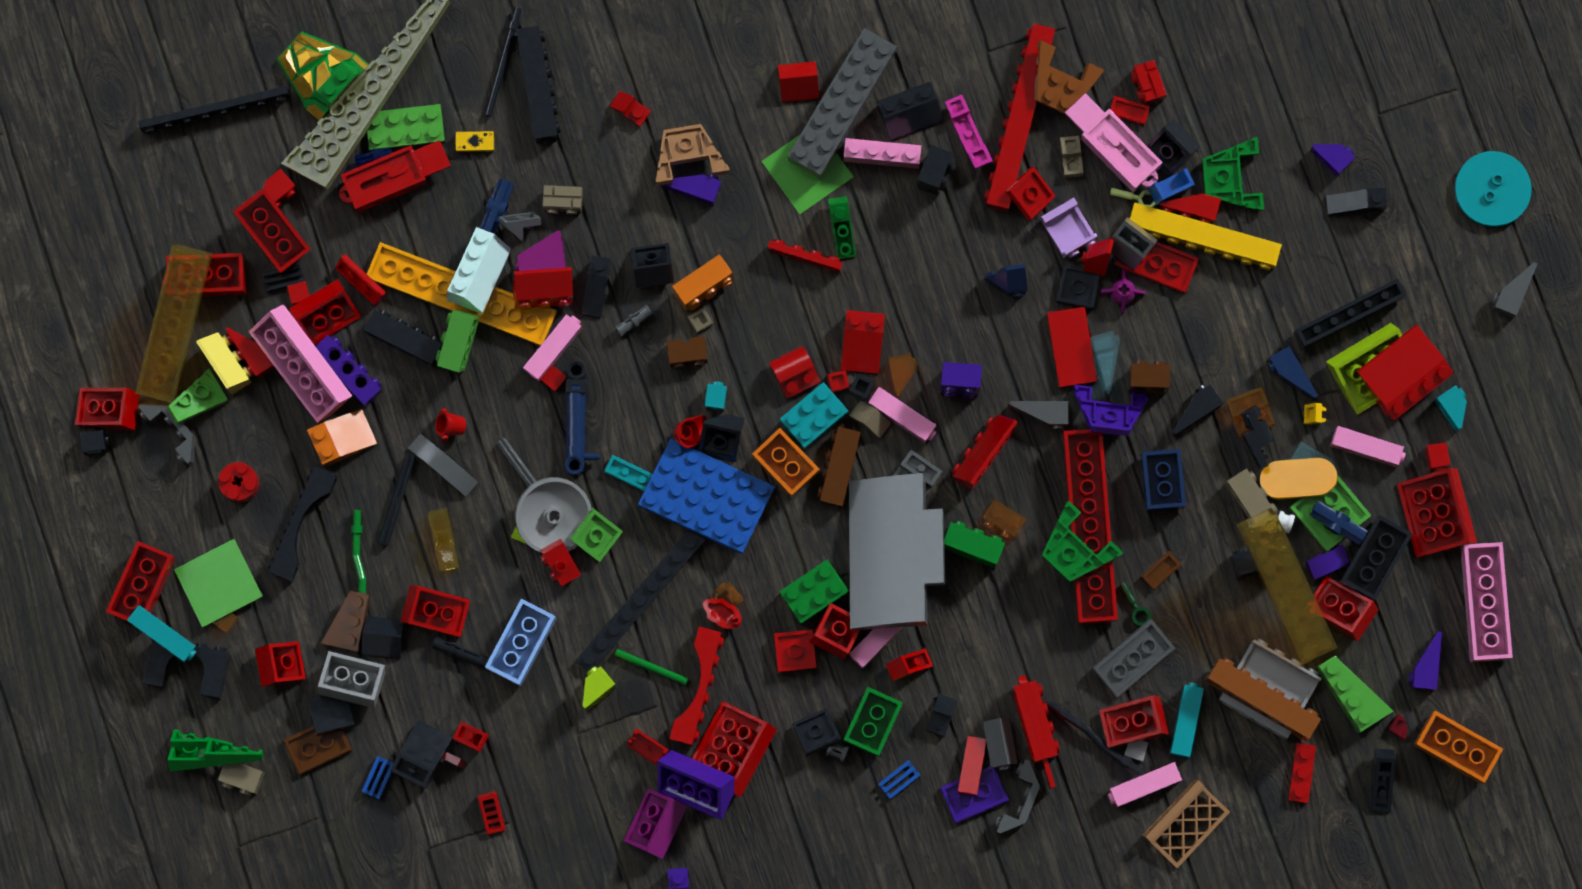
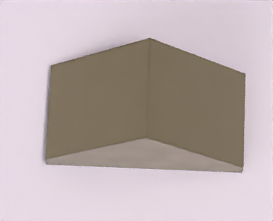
[849,400,891,438]

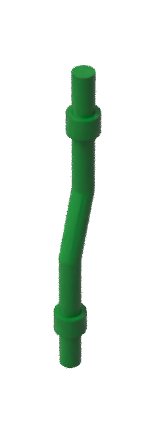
[351,510,366,593]

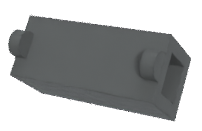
[983,718,1018,770]

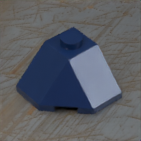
[985,264,1028,298]

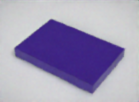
[940,766,1009,824]

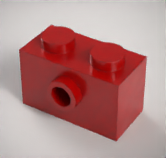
[540,538,581,586]

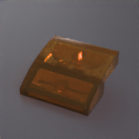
[1226,387,1276,438]

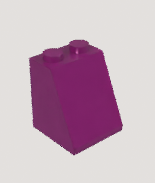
[514,231,566,271]

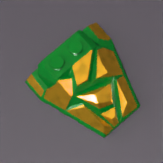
[276,31,369,120]

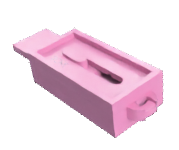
[1065,93,1163,193]

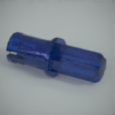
[354,147,392,166]

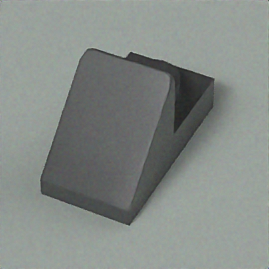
[498,212,541,241]

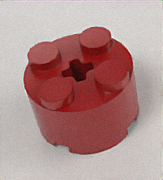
[218,462,260,503]

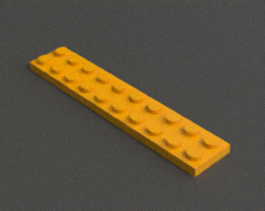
[367,242,557,346]

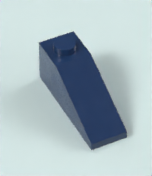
[1267,346,1318,401]

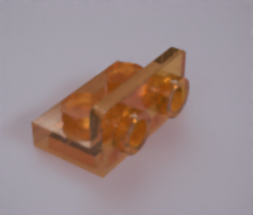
[982,500,1027,540]

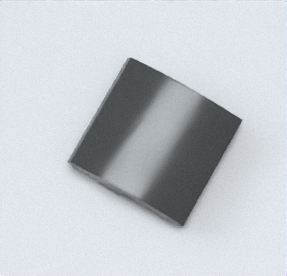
[893,450,943,495]

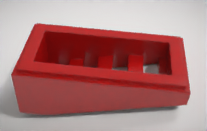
[477,791,506,835]

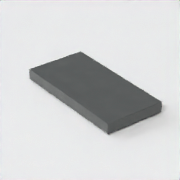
[1092,619,1175,698]

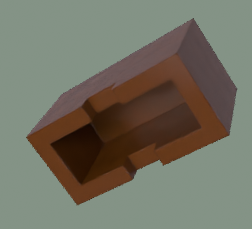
[667,336,708,369]

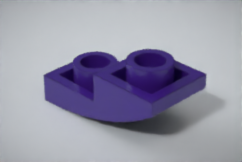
[1305,545,1350,579]

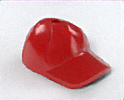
[673,415,707,448]

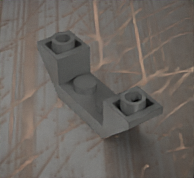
[138,404,195,466]
[994,760,1040,834]

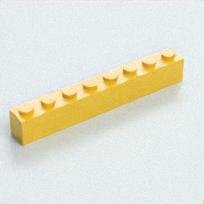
[1130,203,1282,271]

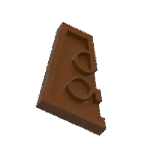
[321,590,370,651]

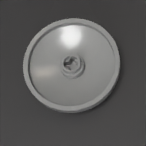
[515,477,592,553]

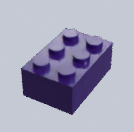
[940,362,982,399]

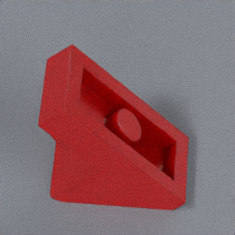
[609,91,651,127]
[452,721,489,752]

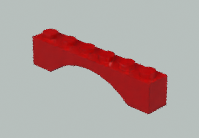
[670,627,724,746]

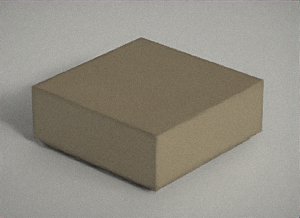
[687,307,713,334]

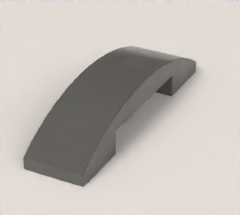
[408,434,478,497]

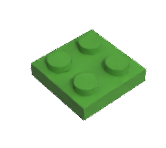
[569,508,623,562]

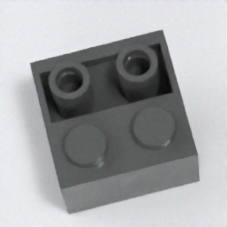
[1111,217,1157,270]

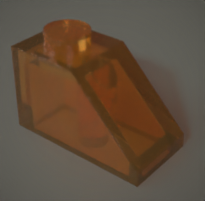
[888,353,918,398]

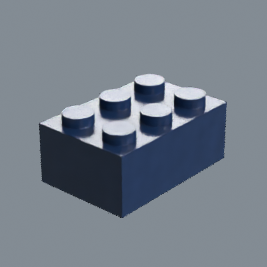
[1140,449,1186,512]

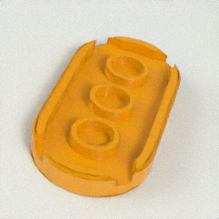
[1260,458,1338,500]

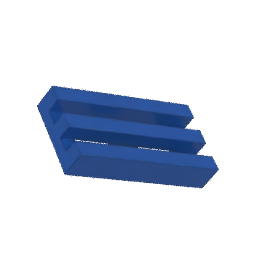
[362,756,393,799]
[878,760,920,799]

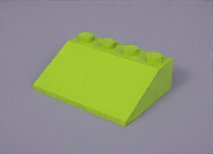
[1326,323,1402,415]

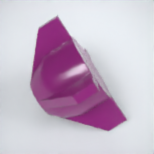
[1101,269,1145,314]

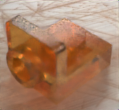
[715,582,745,605]

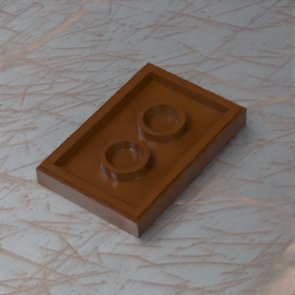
[283,725,352,775]

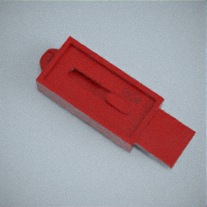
[339,140,451,213]
[1012,675,1060,790]

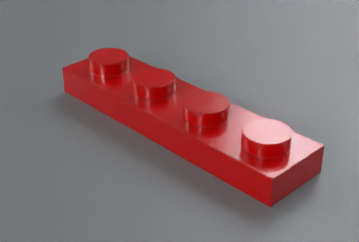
[767,239,843,273]

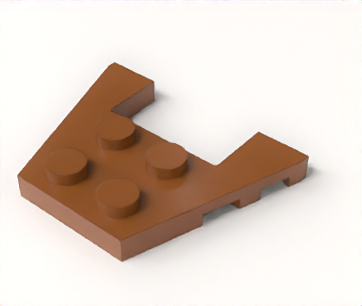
[1034,40,1104,115]

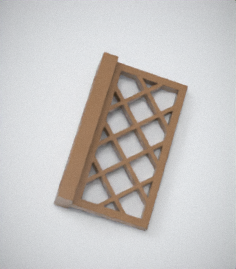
[1142,779,1230,868]

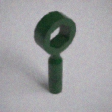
[1119,582,1151,627]

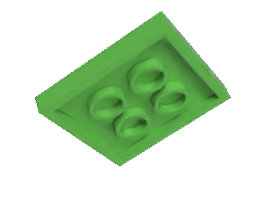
[1290,476,1371,552]

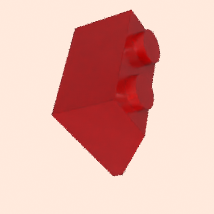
[255,641,306,687]

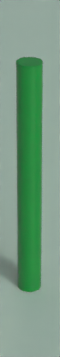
[614,649,688,686]

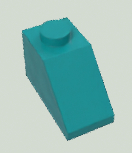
[1434,385,1467,432]

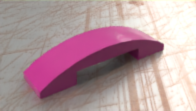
[945,95,993,169]

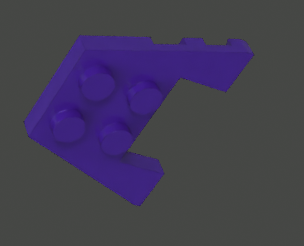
[1074,385,1149,436]

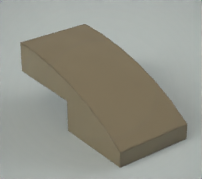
[1060,136,1084,178]

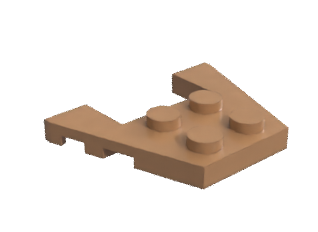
[656,124,729,186]

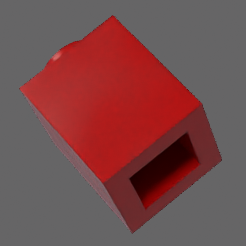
[1425,442,1450,472]

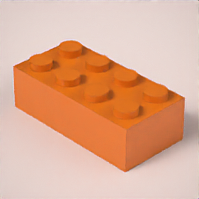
[1413,710,1503,784]

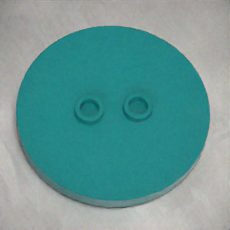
[1454,151,1532,227]

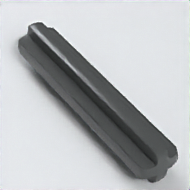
[497,438,536,487]

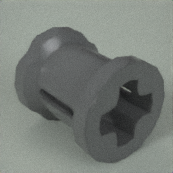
[825,744,849,762]

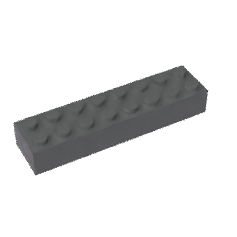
[787,28,897,179]

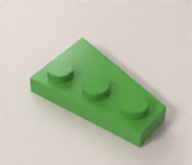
[167,368,228,425]

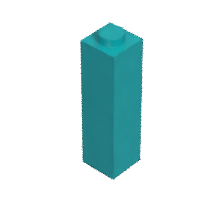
[127,605,196,662]
[1170,682,1204,758]

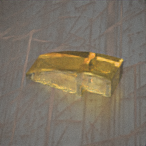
[428,508,459,571]

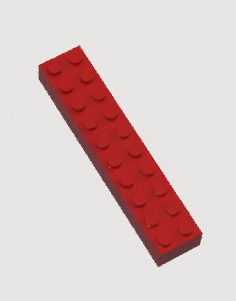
[1062,429,1118,625]

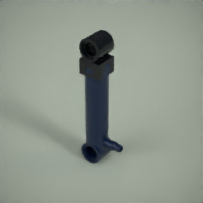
[565,360,600,477]

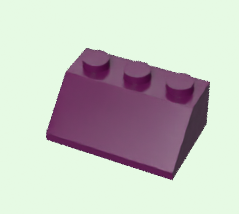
[623,788,687,859]

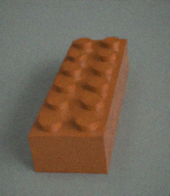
[1205,658,1321,741]

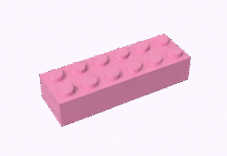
[249,304,352,423]
[1460,542,1513,662]

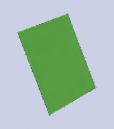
[761,135,854,214]
[174,539,262,627]

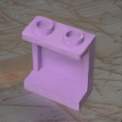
[1040,198,1098,258]

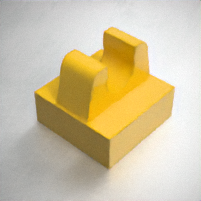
[1304,403,1326,425]

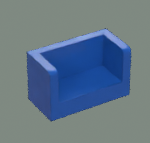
[1148,168,1195,205]

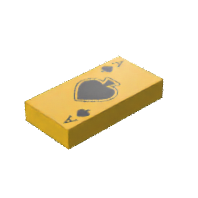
[456,131,494,152]

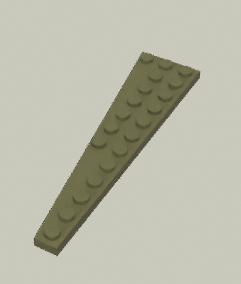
[281,0,450,190]

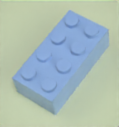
[485,599,557,687]

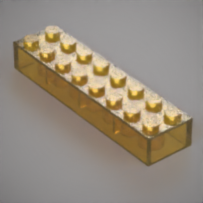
[135,243,212,403]
[1236,508,1338,664]

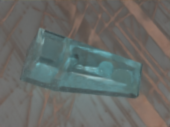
[1090,331,1121,394]

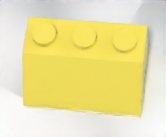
[196,332,252,395]

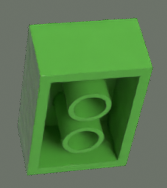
[436,309,480,372]

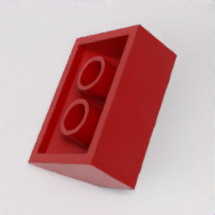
[512,267,573,310]
[289,279,361,345]

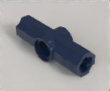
[480,179,514,235]
[1309,501,1368,546]

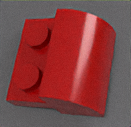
[768,346,821,399]

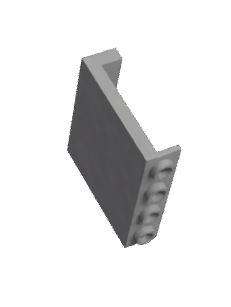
[1218,639,1322,740]

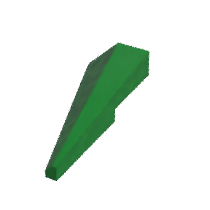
[167,729,263,772]

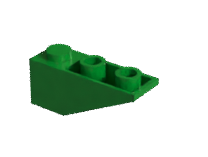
[828,196,856,259]

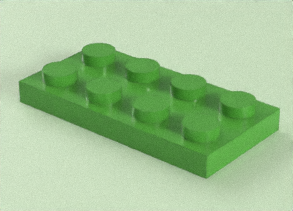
[367,104,445,151]

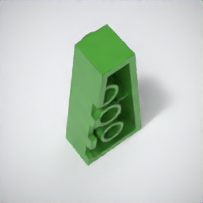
[1316,656,1393,733]

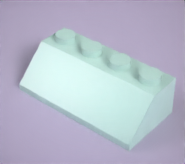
[447,227,511,314]

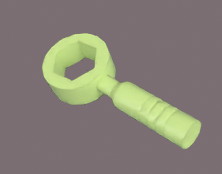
[1110,188,1156,208]

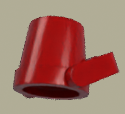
[435,408,466,443]

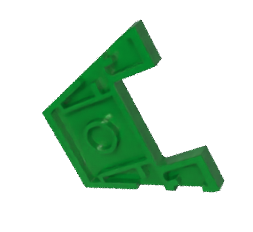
[1202,137,1264,211]
[1042,501,1123,582]

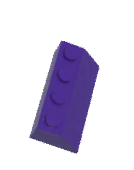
[657,750,734,820]

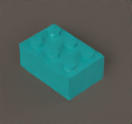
[780,382,848,451]

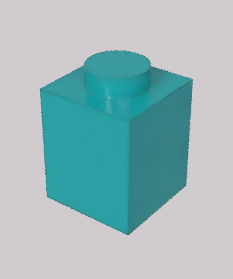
[705,381,727,411]

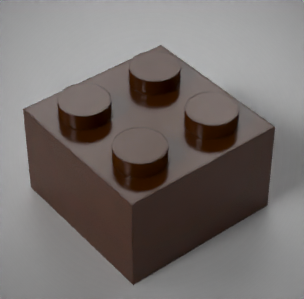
[1128,361,1170,394]

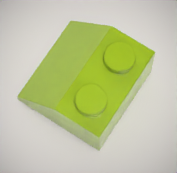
[583,666,617,712]

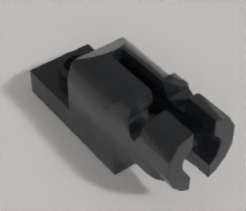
[1240,405,1273,469]

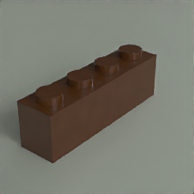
[817,427,861,508]

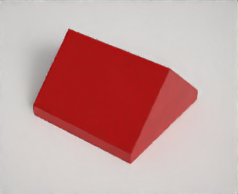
[778,61,819,103]

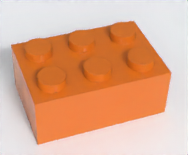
[672,254,733,311]
[752,428,820,498]

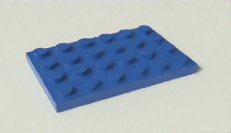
[638,439,775,554]

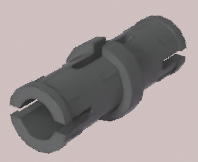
[615,305,653,336]

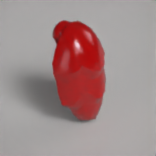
[703,598,742,629]

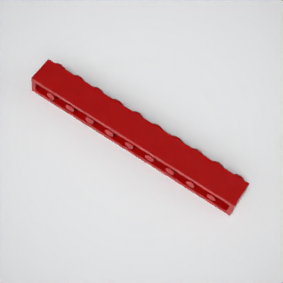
[984,23,1055,212]

